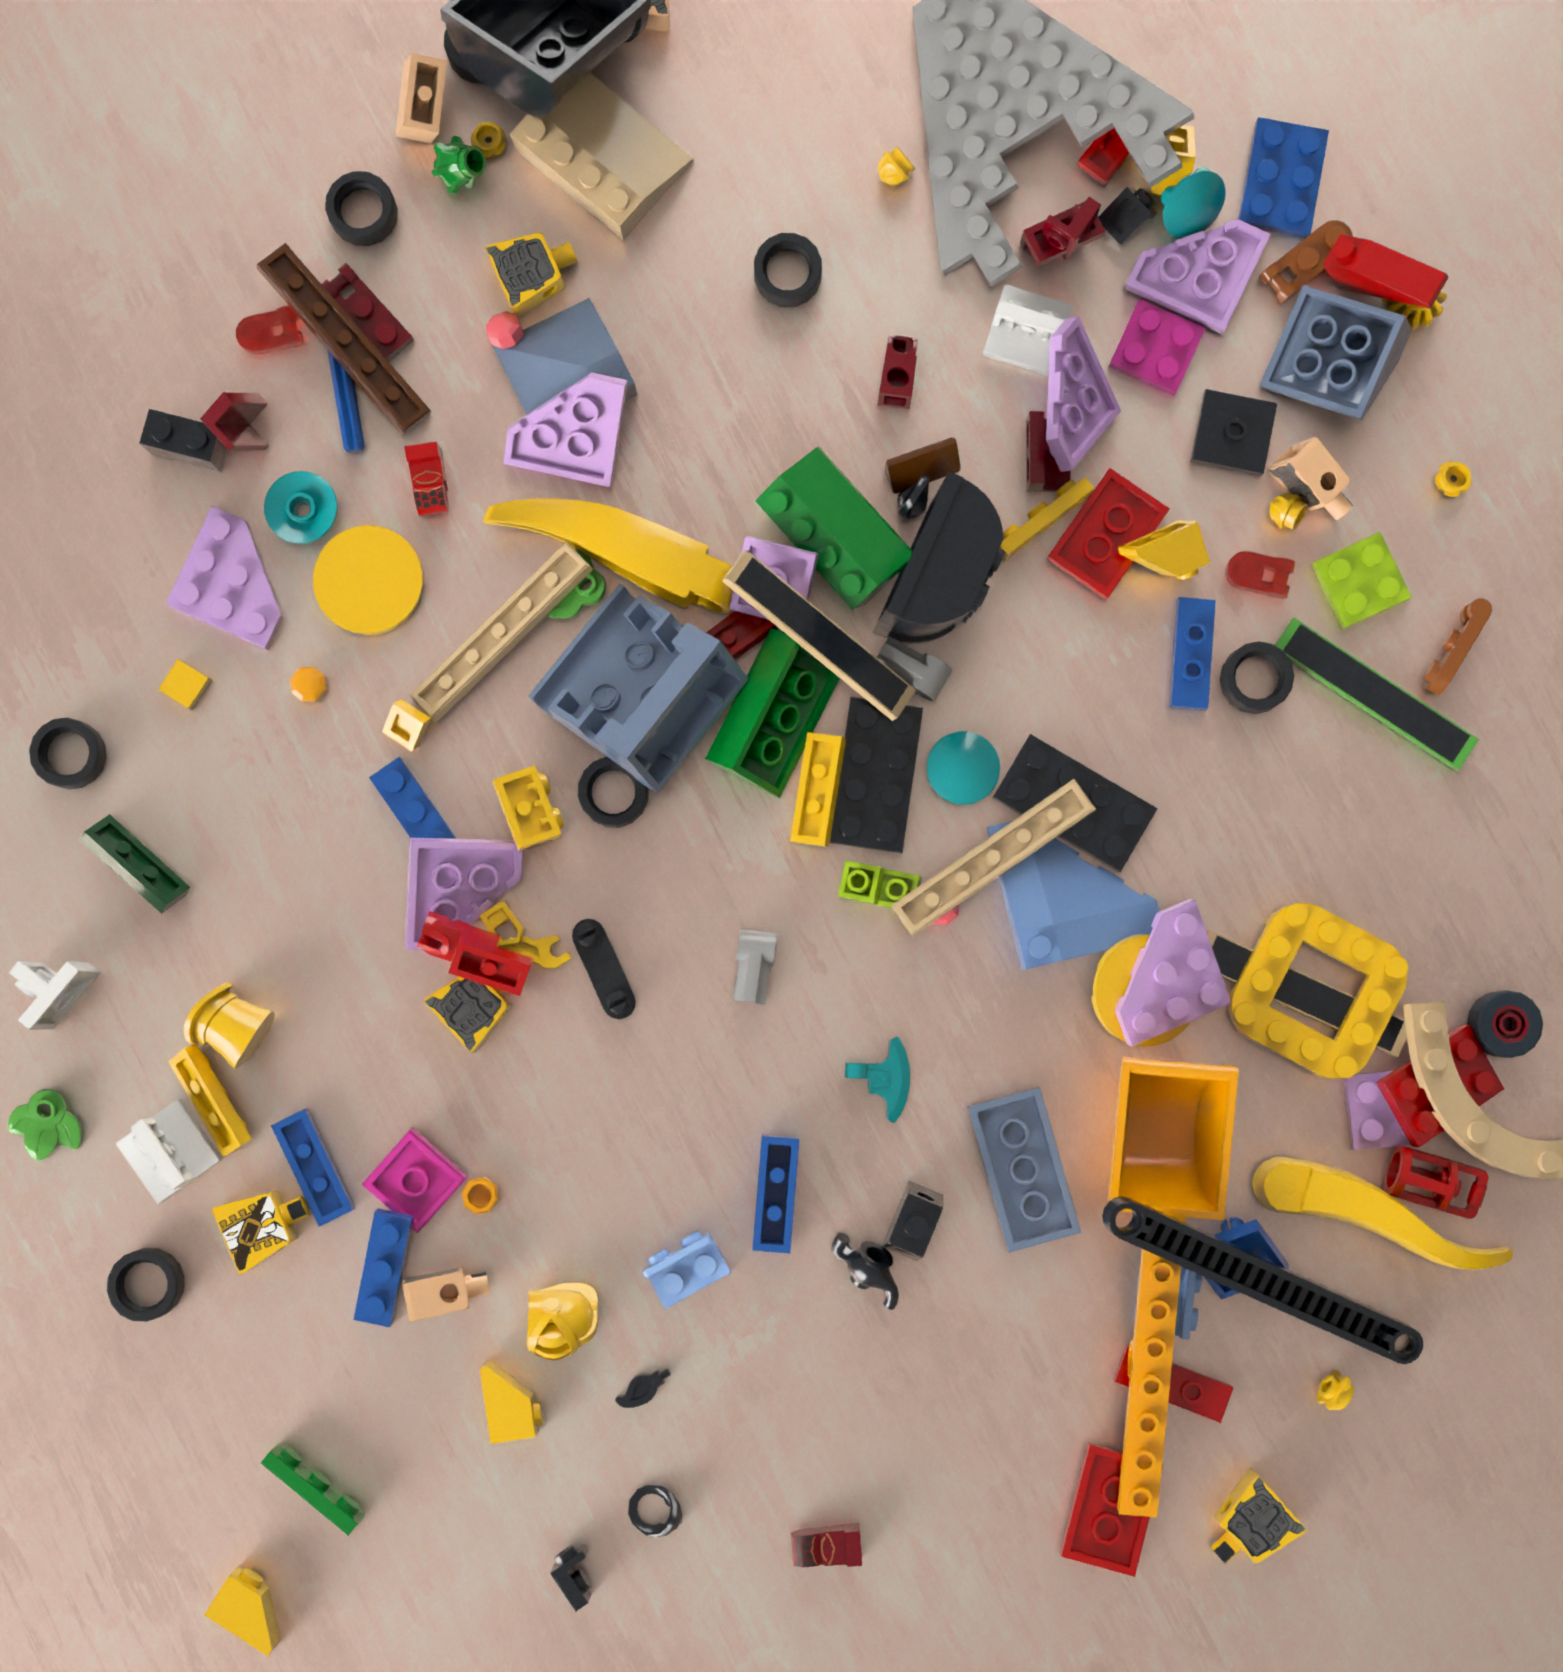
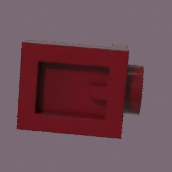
[1042,197,1101,253]

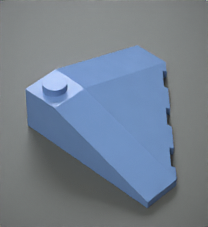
[987,821,1159,970]

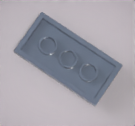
[967,1087,1081,1253]

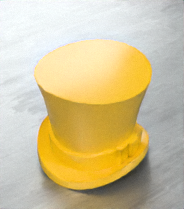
[184,981,275,1069]

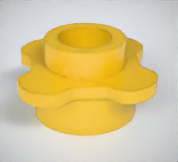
[1316,1370,1354,1410]

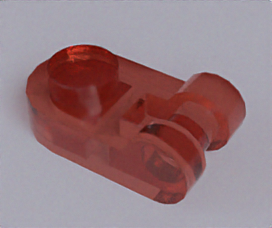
[236,306,304,355]
[1225,551,1295,599]

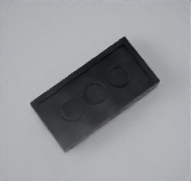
[830,697,923,854]
[992,734,1158,873]

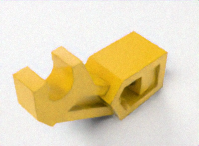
[480,900,573,968]

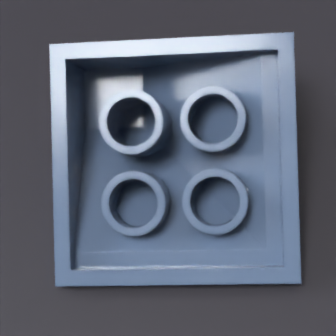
[1259,285,1412,421]
[492,298,637,415]

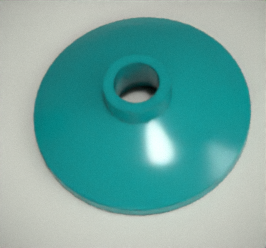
[264,471,338,544]

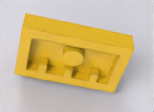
[492,765,564,851]

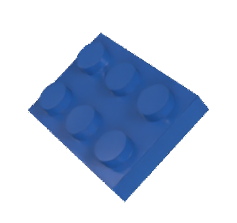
[1238,117,1329,238]

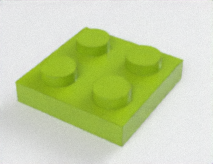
[1311,532,1412,630]

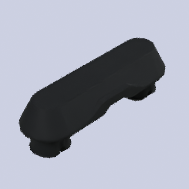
[572,919,636,1019]

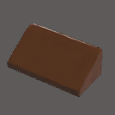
[884,437,961,494]

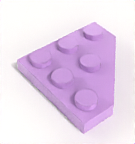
[1124,219,1271,334]
[1046,316,1121,472]
[503,372,628,487]
[166,506,283,650]
[405,838,523,950]
[1115,899,1231,1046]

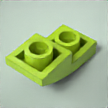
[838,860,922,908]

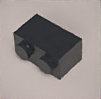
[139,409,227,472]

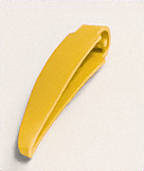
[483,498,733,615]
[1252,1157,1513,1270]

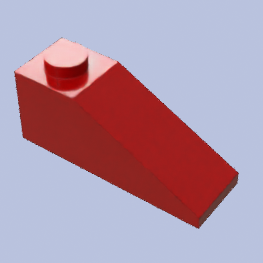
[1323,234,1449,309]

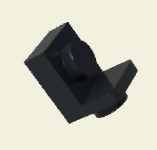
[1098,187,1157,245]
[550,1544,592,1612]

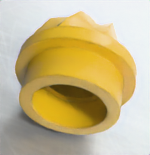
[878,146,916,186]
[1270,493,1308,530]

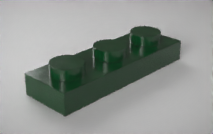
[80,814,190,914]

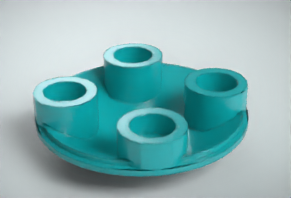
[1161,167,1226,239]
[927,731,1000,804]

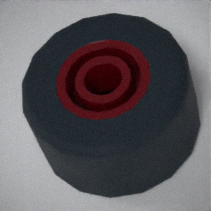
[1467,990,1543,1058]

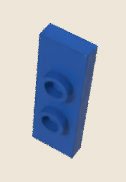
[1169,597,1216,710]

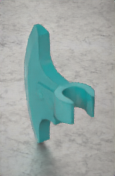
[845,1037,910,1123]

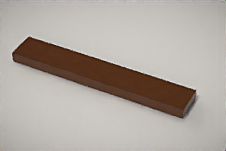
[257,243,431,436]

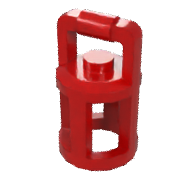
[1384,1145,1489,1219]

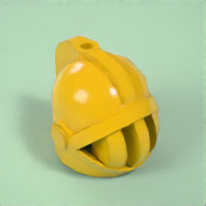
[527,1283,599,1360]

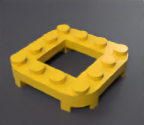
[1228,903,1408,1079]

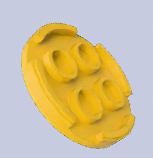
[313,525,424,635]
[1091,934,1191,1046]

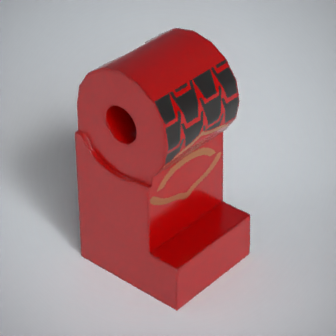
[404,441,449,516]

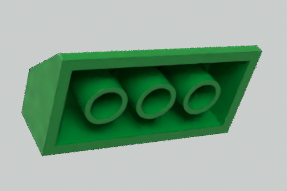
[755,447,913,610]
[705,628,840,798]

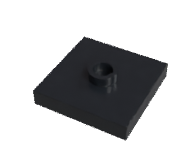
[1190,389,1277,476]

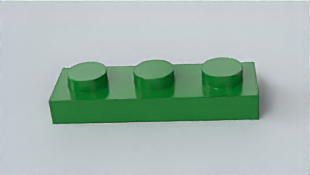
[261,1444,364,1536]

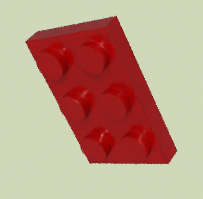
[1046,468,1170,600]
[1376,1025,1504,1147]
[1060,1442,1163,1577]

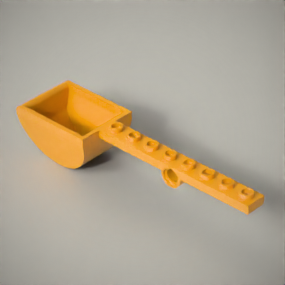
[1108,1055,1239,1518]

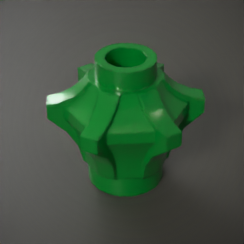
[431,136,486,195]

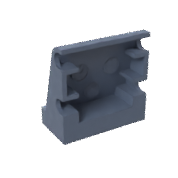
[528,583,749,794]

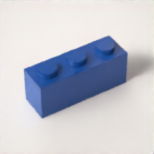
[752,1134,799,1254]

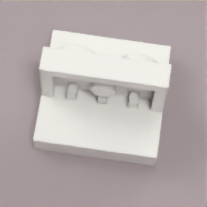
[982,284,1074,376]
[9,961,101,1030]
[116,1099,222,1204]

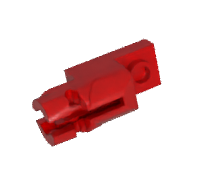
[417,911,533,996]

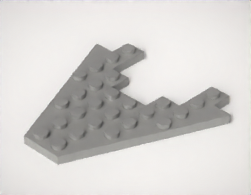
[913,0,1194,287]

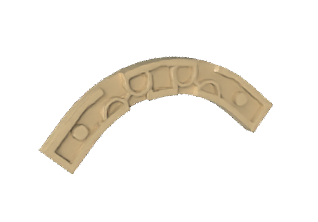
[1403,1001,1563,1179]

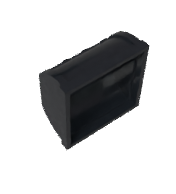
[440,0,651,117]
[873,471,1005,644]

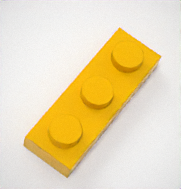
[999,477,1094,562]
[790,732,846,847]
[168,1044,252,1158]

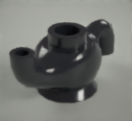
[831,1232,899,1310]

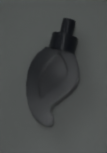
[615,1368,671,1408]

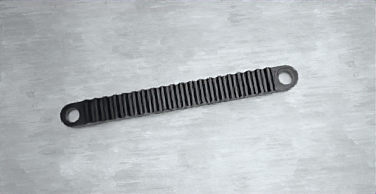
[1102,1196,1423,1364]

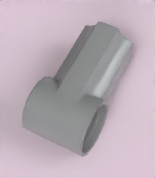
[877,636,953,702]
[734,928,778,1004]

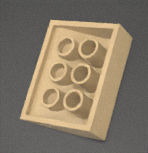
[510,72,693,240]

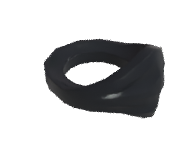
[897,474,930,520]
[628,1485,683,1538]

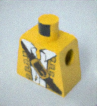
[211,1190,310,1275]

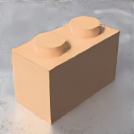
[395,53,447,144]

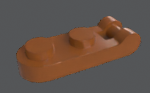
[1259,220,1353,304]
[1423,598,1492,696]

